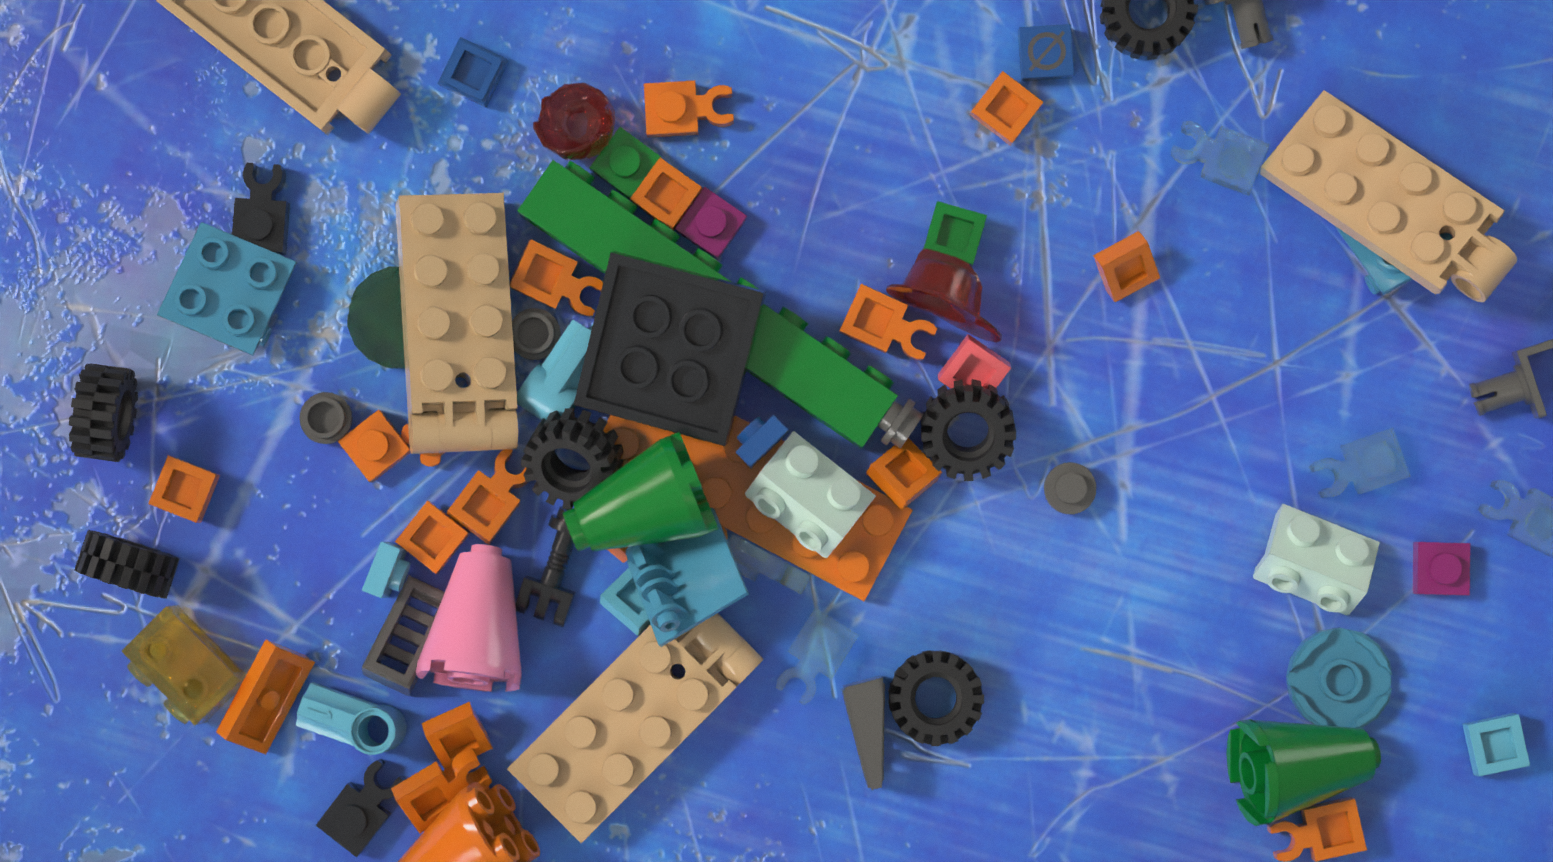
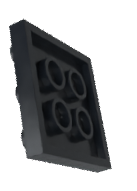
[573,251,766,446]

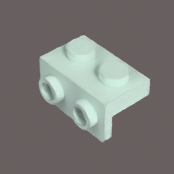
[745,431,876,558]
[1253,504,1380,615]

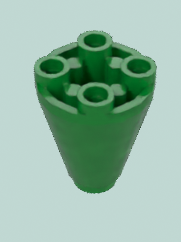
[562,432,719,552]

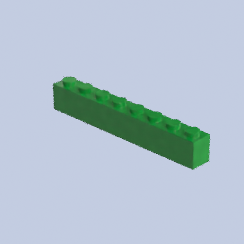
[517,160,898,449]

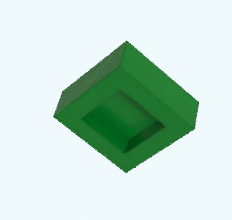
[589,127,662,199]
[922,201,987,267]

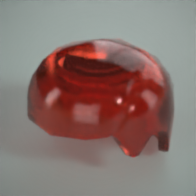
[533,82,615,161]

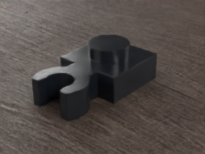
[232,162,290,255]
[315,759,406,857]

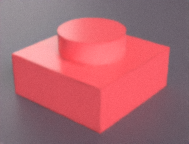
[938,334,1011,389]

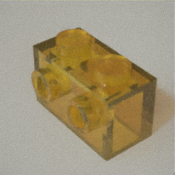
[122,605,247,726]

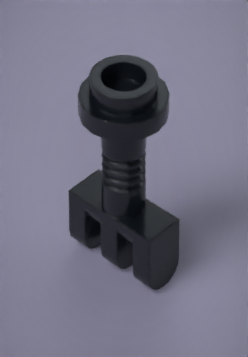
[515,506,576,627]

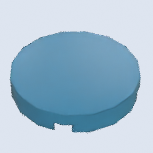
[1286,628,1392,728]

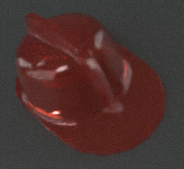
[886,249,1002,342]

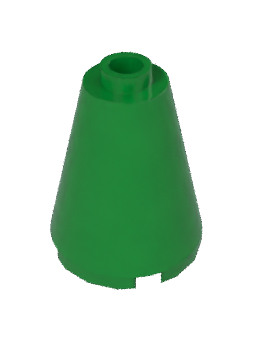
[1226,719,1381,826]

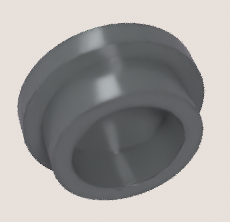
[512,308,561,360]
[300,392,353,444]
[877,398,924,449]
[1044,462,1096,514]

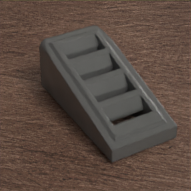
[362,575,445,696]
[841,676,885,790]

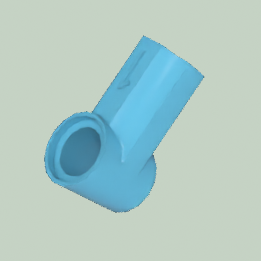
[517,320,591,420]
[296,682,407,755]

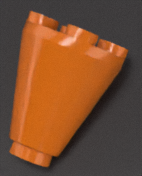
[398,782,540,862]

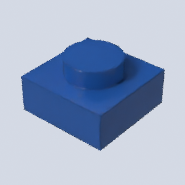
[736,415,788,469]

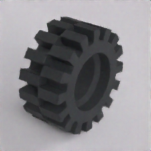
[1100,0,1198,60]
[69,363,138,462]
[921,379,1016,481]
[521,408,624,510]
[74,530,180,599]
[888,650,984,746]

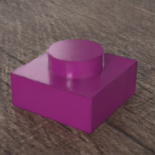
[675,187,747,260]
[1413,542,1470,595]

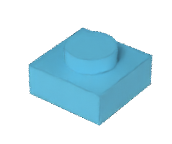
[362,542,411,598]
[600,568,650,636]
[1462,713,1530,776]

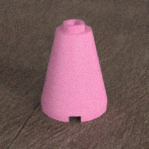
[416,544,522,692]

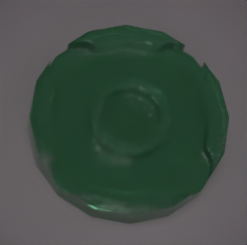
[347,266,405,369]

